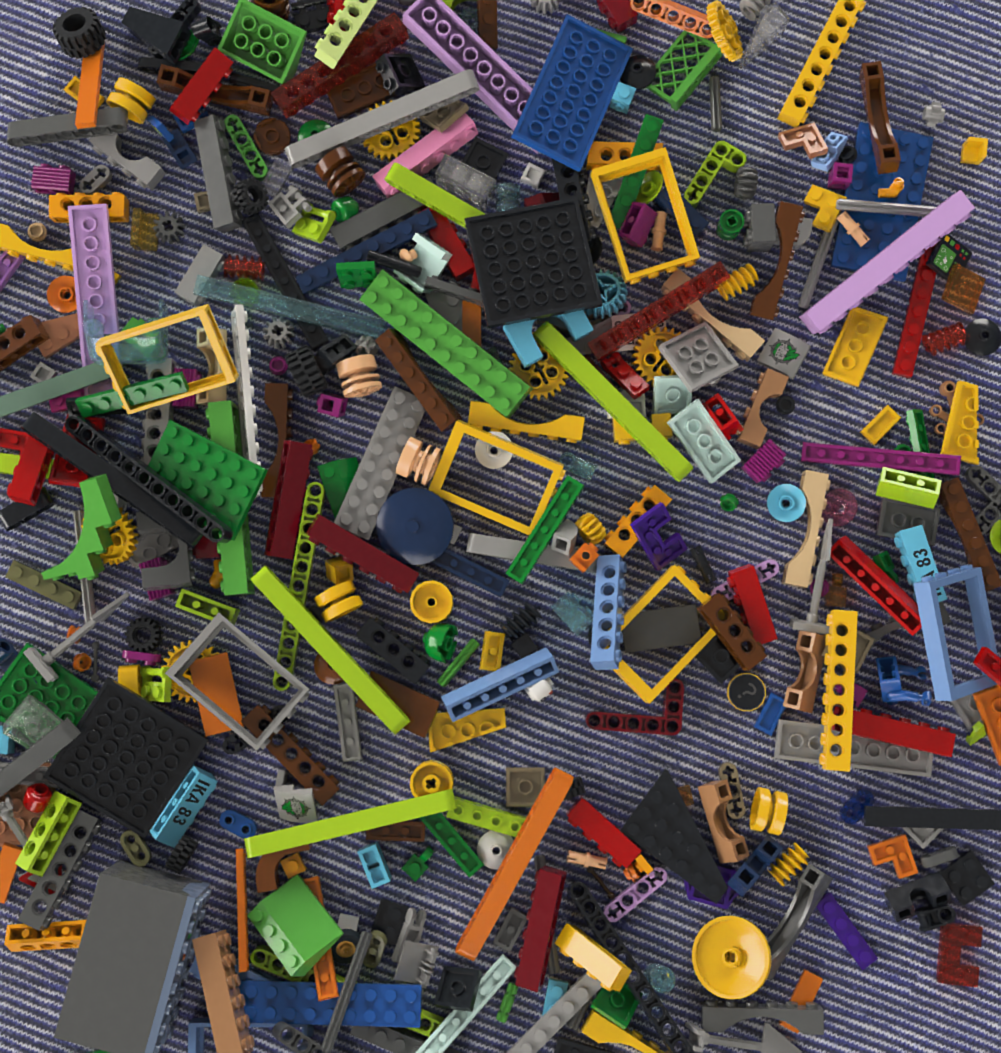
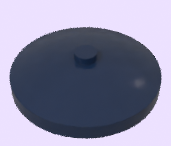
[376,488,454,565]

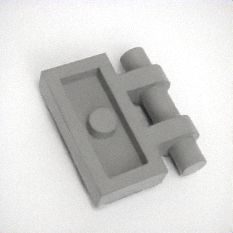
[268,185,312,229]

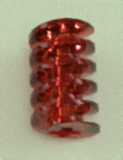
[224,254,265,281]
[921,322,966,357]

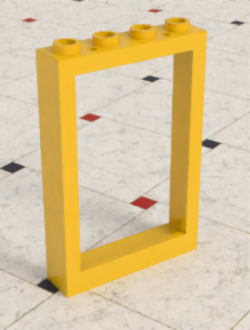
[590,147,700,285]
[95,304,239,415]
[428,420,566,535]
[604,565,725,704]

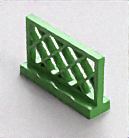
[646,30,723,111]

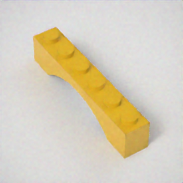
[0,223,73,272]
[468,400,585,443]
[581,1008,670,1053]

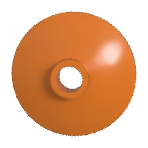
[47,275,77,313]

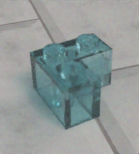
[550,592,593,636]

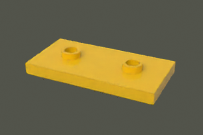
[822,307,888,387]

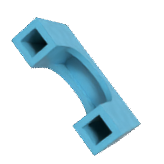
[503,310,594,369]

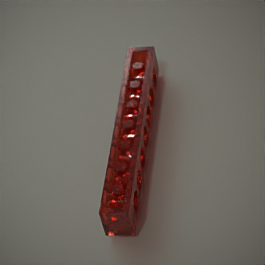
[270,12,409,119]
[588,261,731,362]

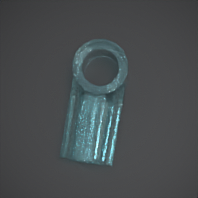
[559,452,597,481]

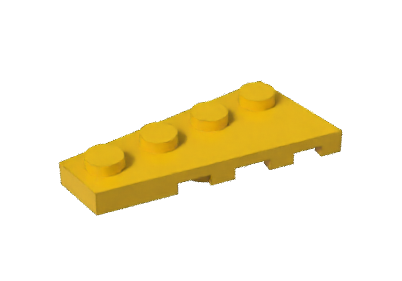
[940,380,979,465]
[428,708,506,753]

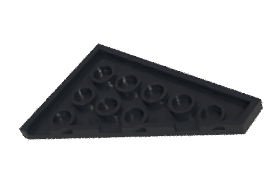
[620,769,728,904]

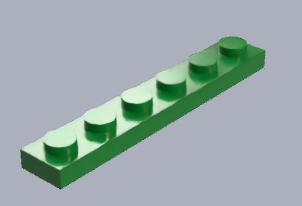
[611,114,664,229]
[75,371,190,418]
[505,475,585,585]

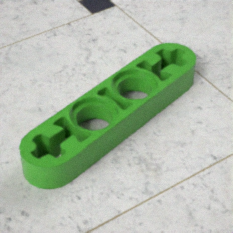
[224,114,269,181]

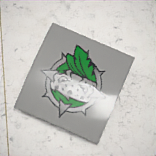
[757,328,811,380]
[273,785,318,823]

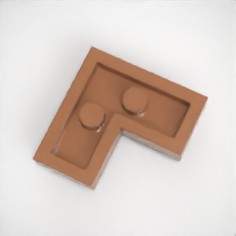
[778,122,828,159]

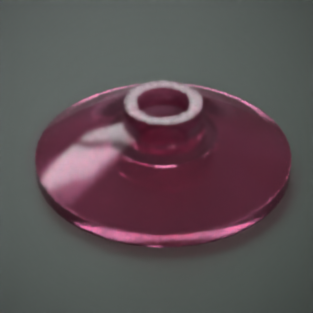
[821,489,858,527]

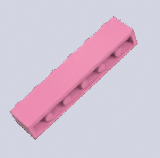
[372,113,479,198]

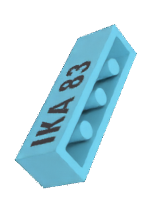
[894,525,947,603]
[150,765,218,848]

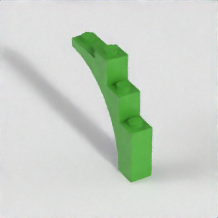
[41,474,122,581]

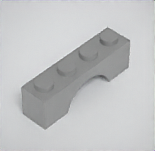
[89,134,166,191]

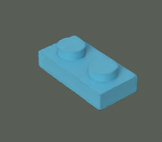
[542,978,568,1016]

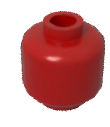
[23,783,52,813]

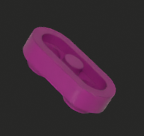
[122,650,161,666]

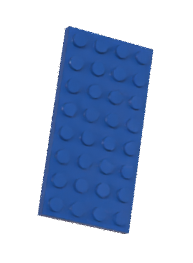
[511,14,633,172]
[830,122,934,282]

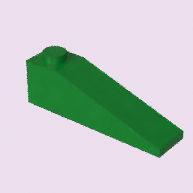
[317,457,359,536]

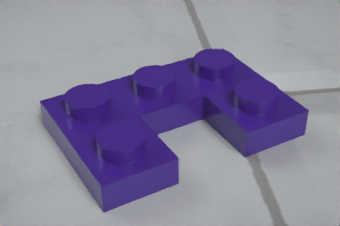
[630,502,688,571]

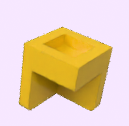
[960,137,988,165]
[325,556,354,585]

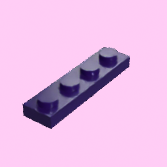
[816,892,878,970]

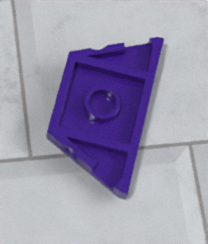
[683,865,739,909]

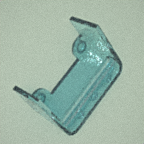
[83,299,168,364]

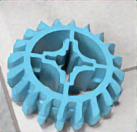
[583,269,628,319]

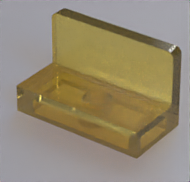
[130,208,160,251]

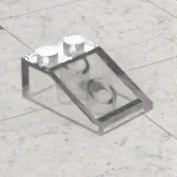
[739,2,790,69]
[3,694,63,764]

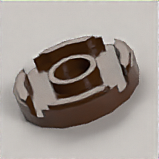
[253,118,291,156]

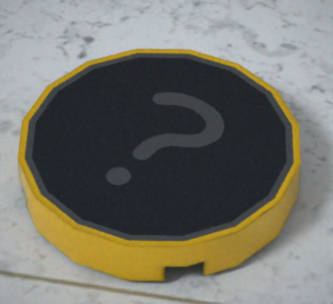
[727,673,766,711]

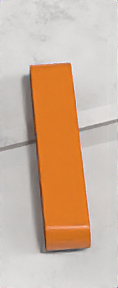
[630,0,713,39]

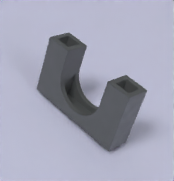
[136,512,195,592]

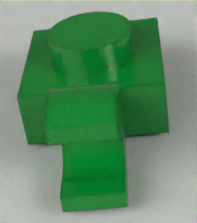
[872,550,899,583]
[401,846,434,882]

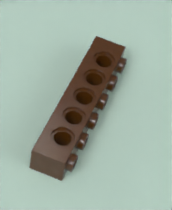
[241,704,340,806]

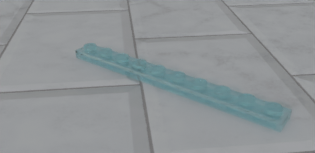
[193,275,385,339]

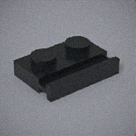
[371,897,409,946]

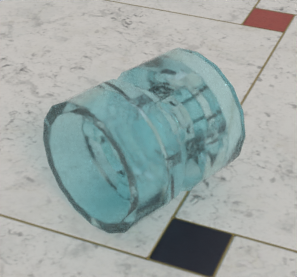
[496,183,521,212]
[644,963,676,993]

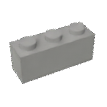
[175,244,227,307]

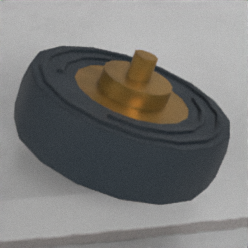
[331,929,360,964]

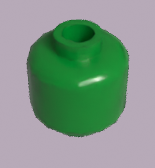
[331,196,359,223]

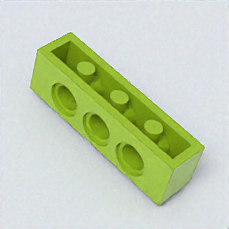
[15,791,82,877]
[446,796,526,837]

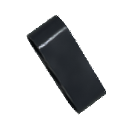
[0,487,55,531]

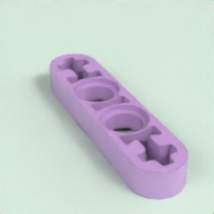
[710,559,779,600]
[603,866,667,922]

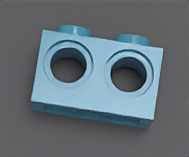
[357,841,392,889]

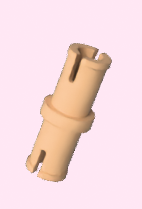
[836,210,870,247]
[651,211,667,251]
[566,850,607,870]

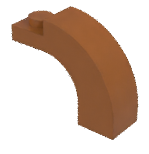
[256,843,313,893]

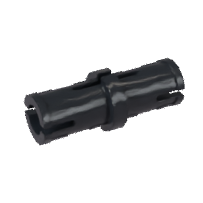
[689,545,717,585]

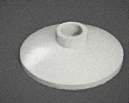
[475,431,513,469]
[477,830,514,869]

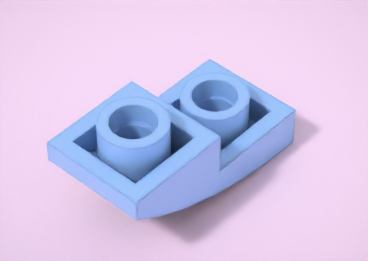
[811,132,848,172]

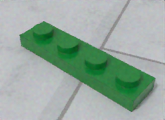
[906,409,935,479]
[420,813,484,878]

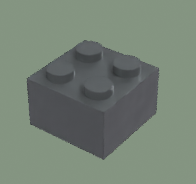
[743,203,776,252]

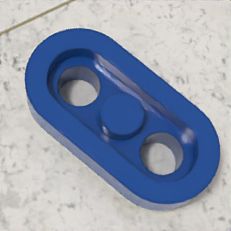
[219,809,257,839]

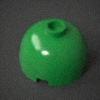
[423,623,458,663]

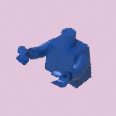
[876,656,932,706]

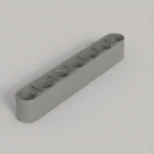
[466,533,600,573]

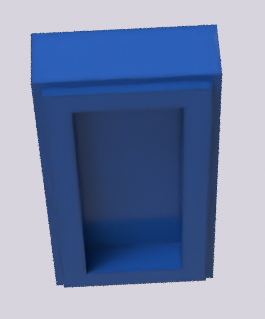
[146,115,174,142]
[753,692,786,736]

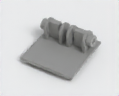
[393,940,439,989]

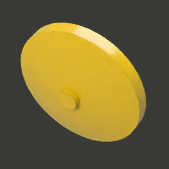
[692,916,771,999]

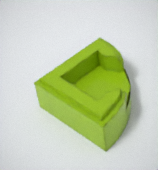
[966,721,986,746]

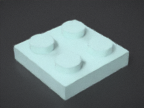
[652,375,692,414]

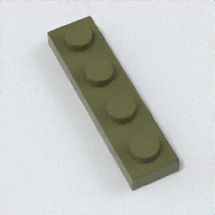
[5,560,82,610]

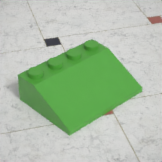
[218,0,307,87]
[247,874,344,977]

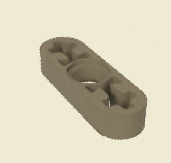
[718,762,745,819]

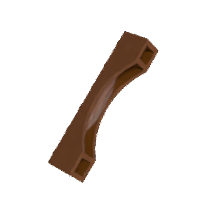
[859,61,901,175]
[156,64,274,116]
[749,201,805,320]
[375,328,463,432]
[261,383,294,499]
[938,477,1001,592]

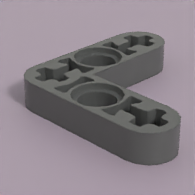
[965,465,1001,535]

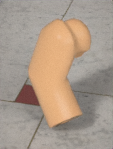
[399,249,418,262]

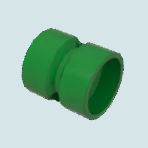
[716,209,744,241]

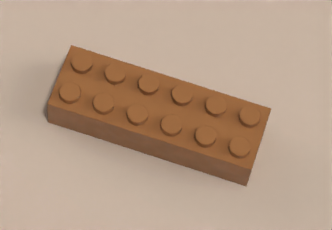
[192,929,255,1053]

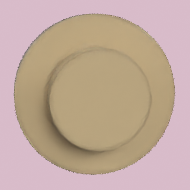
[28,222,47,242]

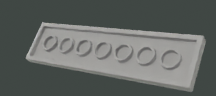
[334,386,425,541]
[774,719,933,777]

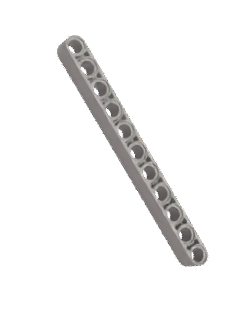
[285,69,480,168]

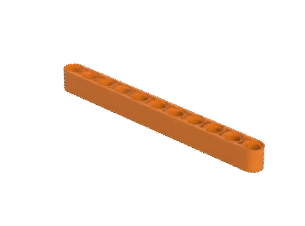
[455,767,574,961]

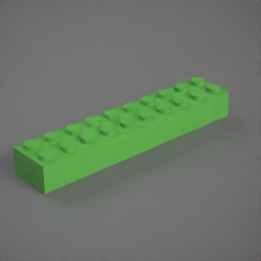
[359,269,533,418]
[205,400,255,597]

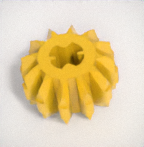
[575,512,607,545]

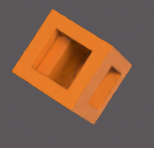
[569,542,599,573]

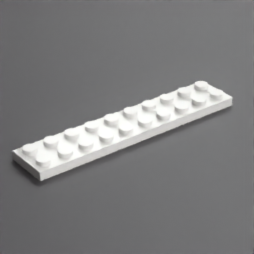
[231,305,263,499]

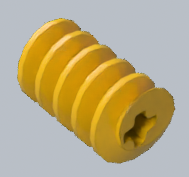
[715,263,759,301]
[767,842,809,887]

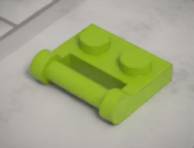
[292,204,336,244]
[140,666,172,702]

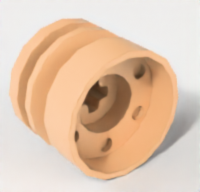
[336,354,382,398]
[395,437,441,486]

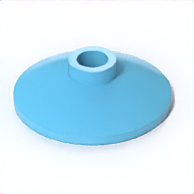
[767,484,806,522]

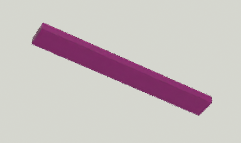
[801,442,961,476]

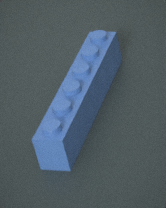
[441,647,559,722]

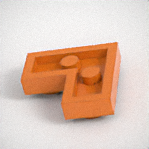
[867,834,918,879]

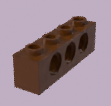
[0,315,50,372]
[697,593,767,671]

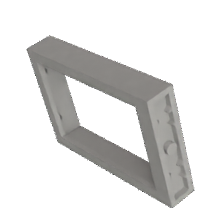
[165,613,310,751]

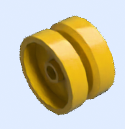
[106,77,156,124]
[314,580,364,623]
[410,580,454,624]
[410,760,454,797]
[749,787,788,836]

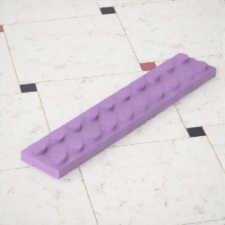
[68,204,122,396]

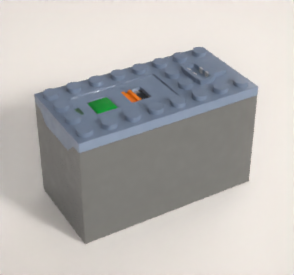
[54,860,212,1053]

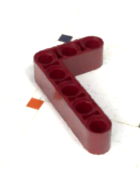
[585,678,684,735]

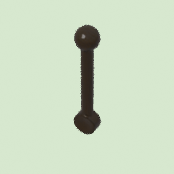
[586,866,615,900]

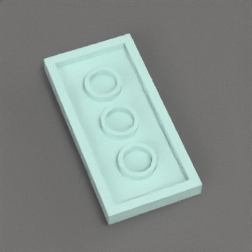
[666,399,741,484]

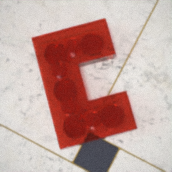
[936,923,983,988]

